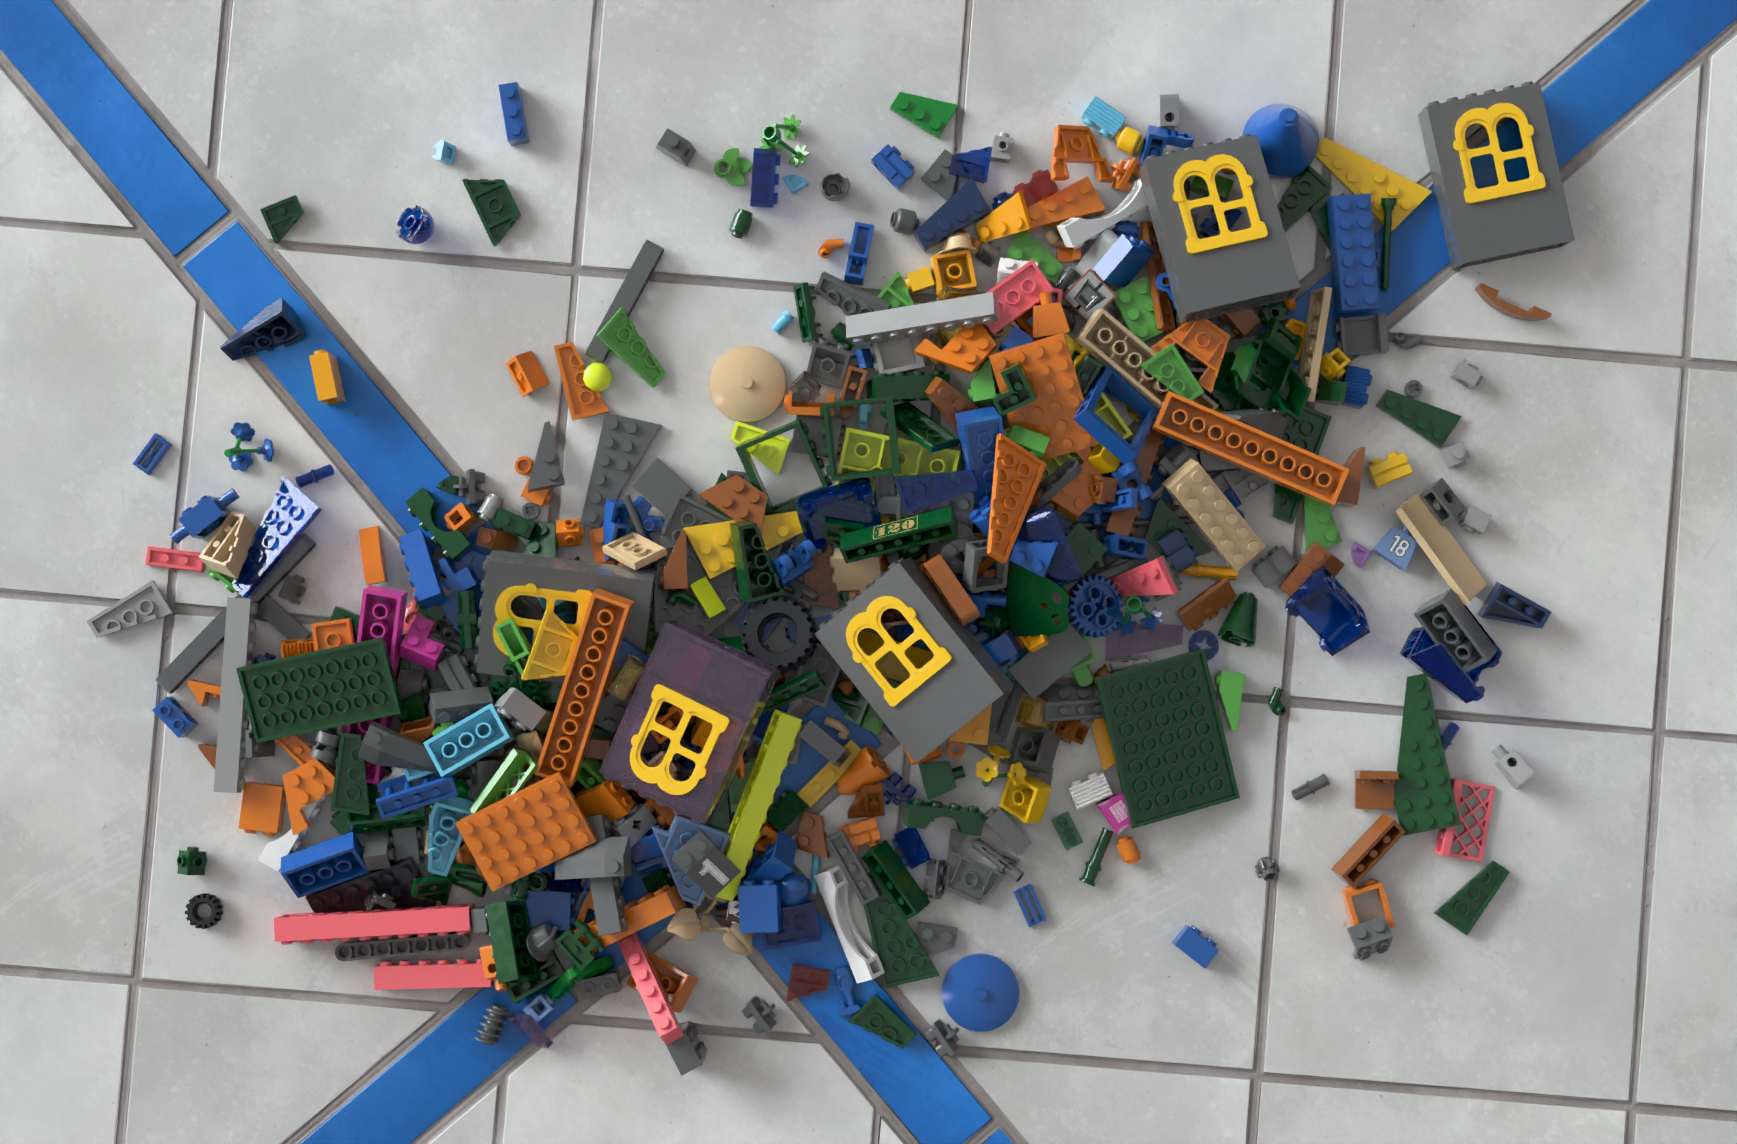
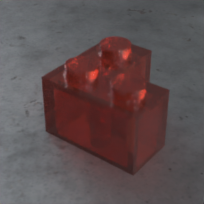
[1012,169,1059,208]

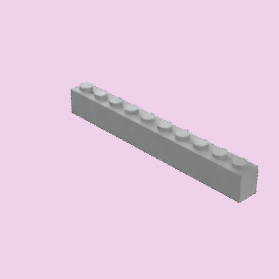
[213,597,258,793]

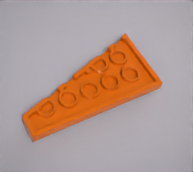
[987,433,1047,564]

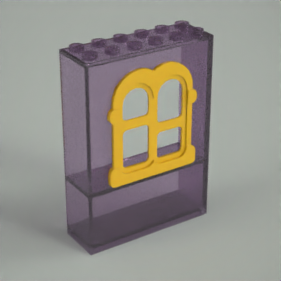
[599,620,781,825]

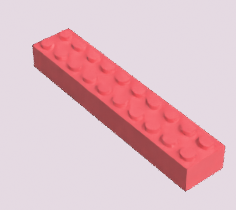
[274,903,475,945]

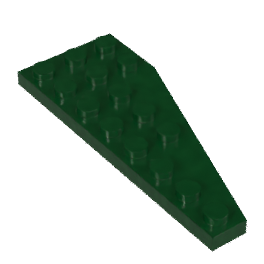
[1394,673,1461,836]

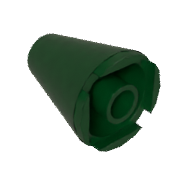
[1217,592,1258,647]

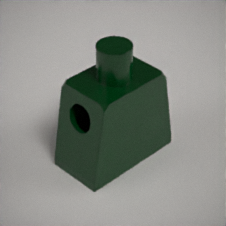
[918,761,965,800]

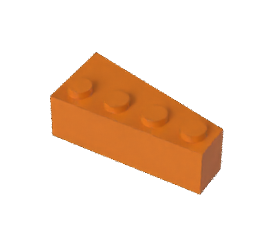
[1026,176,1106,233]

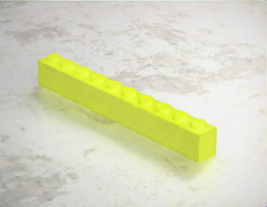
[716,709,802,902]

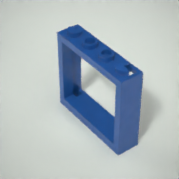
[1073,364,1159,465]

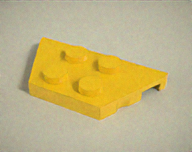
[521,607,578,680]

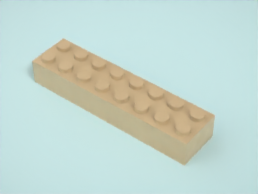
[1073,308,1219,412]

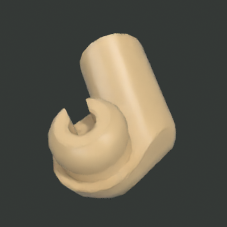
[824,716,850,740]

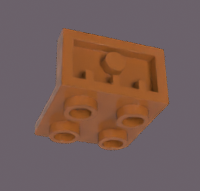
[1355,770,1399,810]

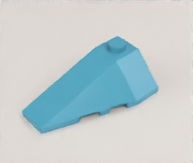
[428,796,473,877]

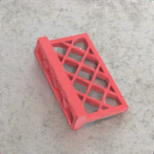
[1434,778,1495,862]

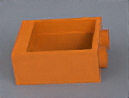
[1341,879,1396,928]

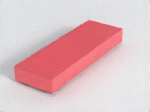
[145,546,205,572]

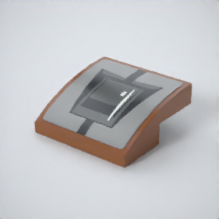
[1062,269,1117,322]

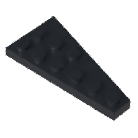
[305,856,437,913]

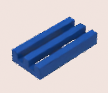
[133,433,172,475]
[1013,884,1047,927]

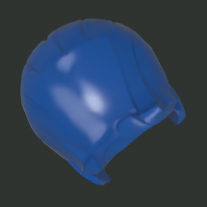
[780,871,811,907]

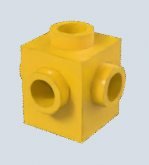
[1319,347,1351,381]

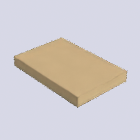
[602,532,667,570]

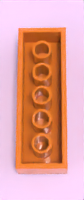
[574,884,686,952]

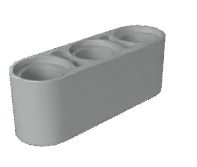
[1075,228,1119,277]

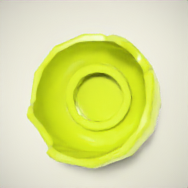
[583,363,612,392]

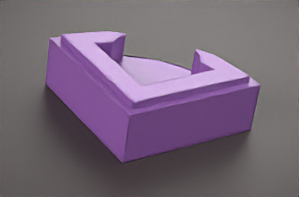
[1351,542,1371,568]

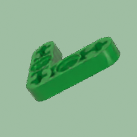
[548,956,615,1001]

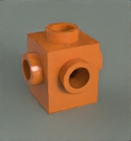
[556,518,585,547]

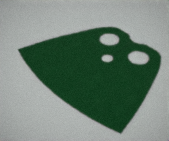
[1007,562,1069,636]

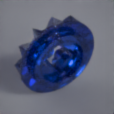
[1188,630,1219,661]

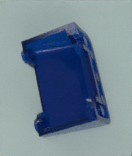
[795,478,882,553]
[1015,504,1083,587]
[1285,565,1370,656]

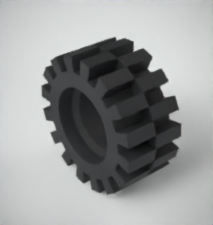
[185,893,223,929]

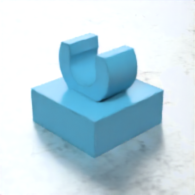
[432,141,457,165]

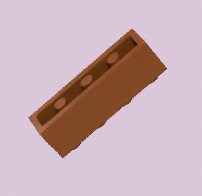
[1332,813,1406,888]

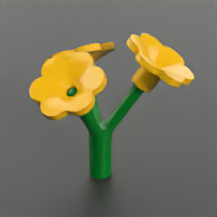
[975,745,1026,787]

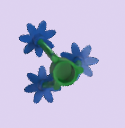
[1114,594,1163,636]

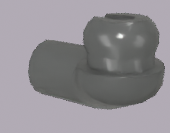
[1394,332,1423,350]

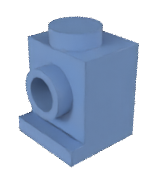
[523,992,555,1024]

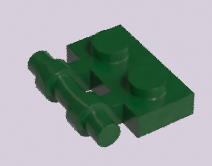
[555,919,606,971]

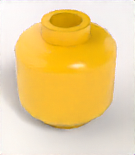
[1115,127,1145,155]

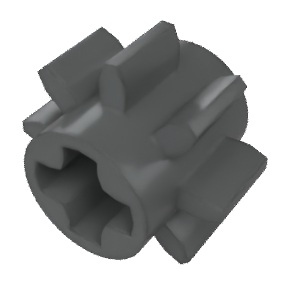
[1255,857,1280,881]

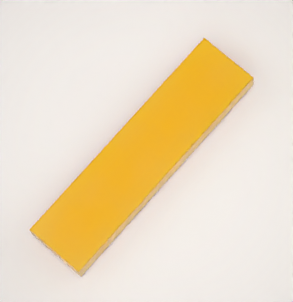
[797,740,861,807]

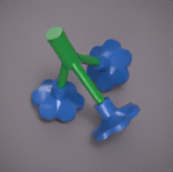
[224,422,274,472]

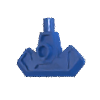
[632,496,666,542]

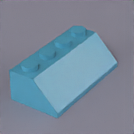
[423,703,515,777]

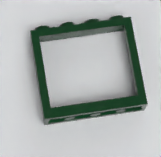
[820,395,901,481]
[735,418,833,516]

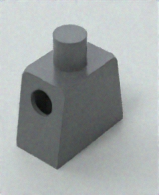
[656,128,696,167]

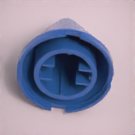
[1242,104,1319,179]

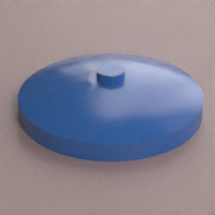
[942,953,1019,1032]

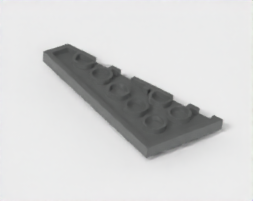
[580,412,662,528]

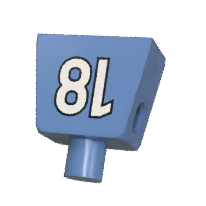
[1371,525,1417,570]

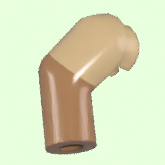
[1044,229,1070,248]

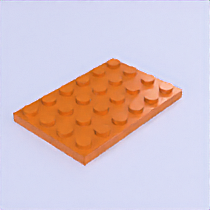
[989,333,1098,461]
[455,771,597,892]

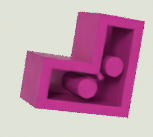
[399,615,444,671]

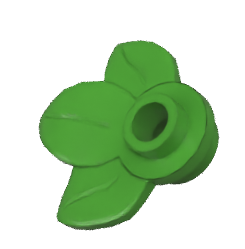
[714,148,752,186]

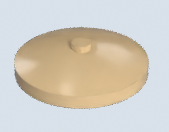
[709,346,786,423]

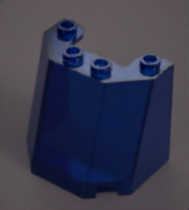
[1400,605,1503,703]

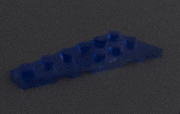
[231,476,322,598]

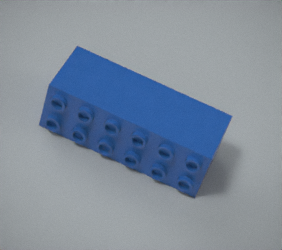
[955,406,1004,533]

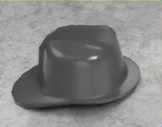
[526,924,558,962]

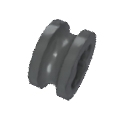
[1404,380,1423,398]
[522,502,540,520]

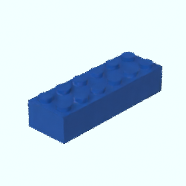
[1327,193,1380,314]

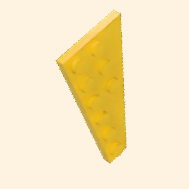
[683,510,812,580]

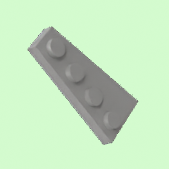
[87,580,174,637]

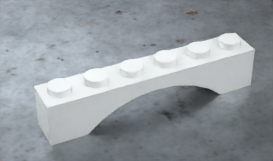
[1056,178,1148,249]
[258,763,336,871]
[814,865,885,983]

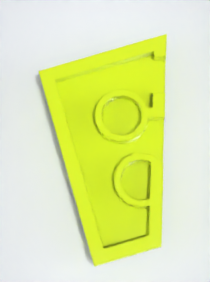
[730,421,791,476]

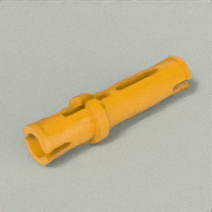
[1179,563,1238,580]

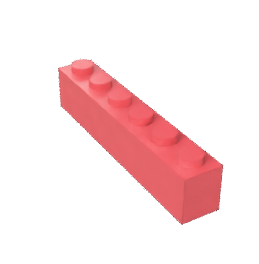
[617,933,684,1045]
[374,958,494,990]

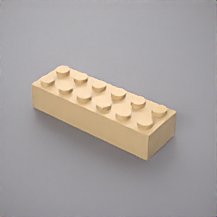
[1162,458,1266,572]

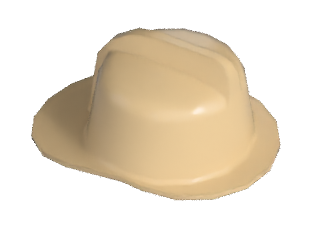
[935,233,978,255]

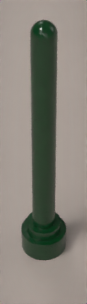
[1381,198,1397,291]

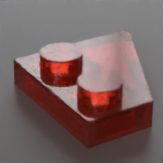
[786,963,830,1001]

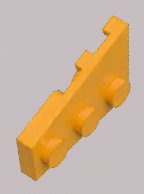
[975,191,1033,243]

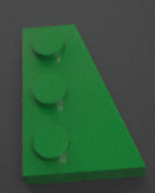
[890,92,958,139]

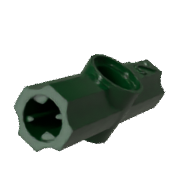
[457,590,479,649]

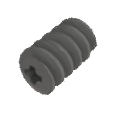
[474,1002,510,1045]

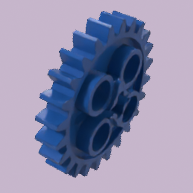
[1066,575,1124,638]

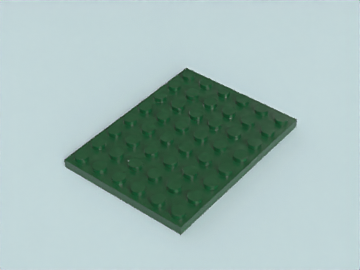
[1094,649,1240,829]

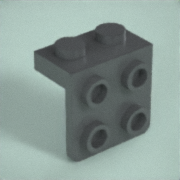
[1347,915,1393,960]

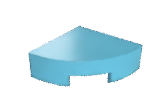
[783,175,809,194]

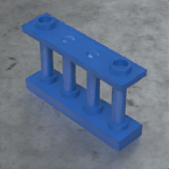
[376,772,458,819]

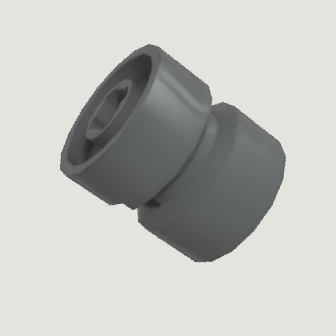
[310,730,341,763]

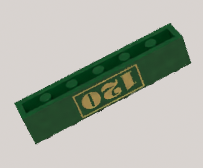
[840,506,958,564]

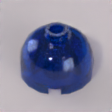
[396,205,434,245]

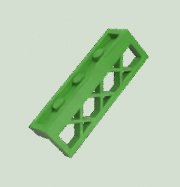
[469,748,539,814]

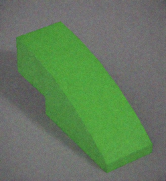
[495,618,532,676]

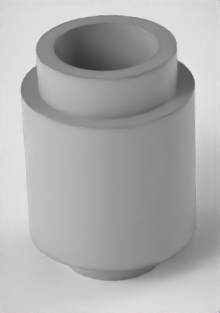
[477,493,504,522]

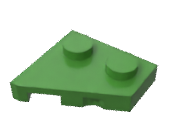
[877,271,915,309]

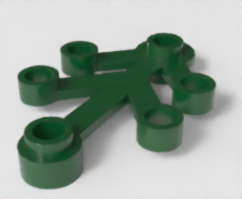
[490,660,544,707]

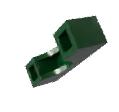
[405,487,475,562]
[903,798,985,836]

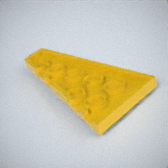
[1315,137,1432,232]

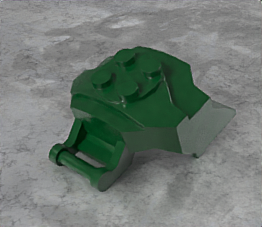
[1231,317,1311,422]

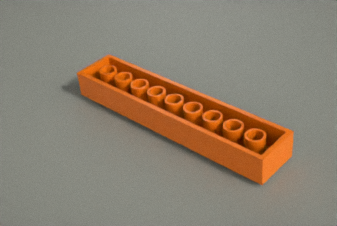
[1152,391,1350,506]
[534,588,635,787]

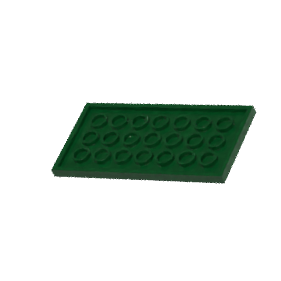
[236,637,403,743]

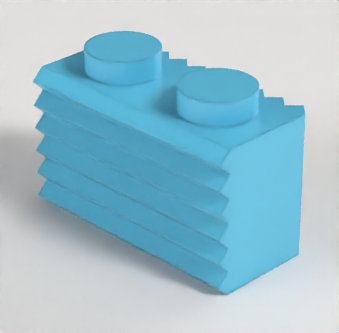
[1081,96,1127,139]

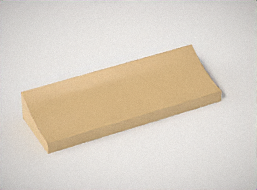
[1298,287,1332,407]
[1395,491,1488,605]

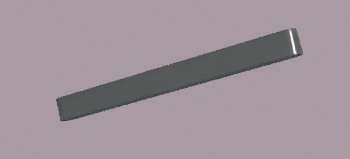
[155,530,316,694]

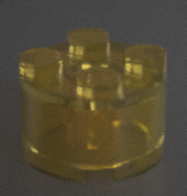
[1015,695,1055,732]

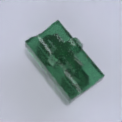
[1050,811,1084,851]

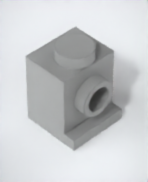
[990,133,1013,164]
[1450,359,1483,389]

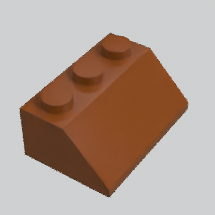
[1279,541,1345,609]
[1174,577,1237,632]

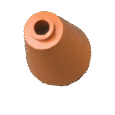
[837,745,891,796]

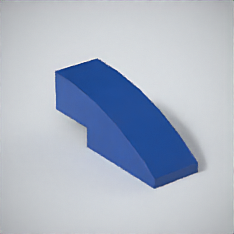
[844,222,874,286]
[603,499,631,561]

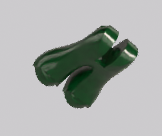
[434,860,487,898]

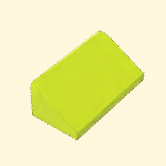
[689,576,726,620]

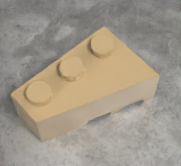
[199,511,256,579]

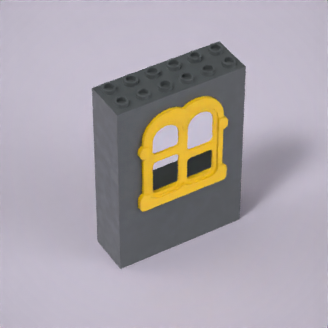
[1418,81,1575,270]
[1139,134,1300,324]
[474,550,656,689]
[814,557,1014,763]

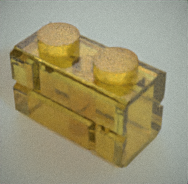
[607,653,646,701]

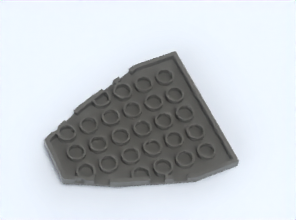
[654,494,783,648]

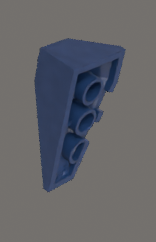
[220,298,307,361]

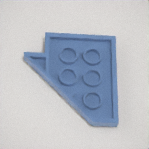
[652,814,731,906]

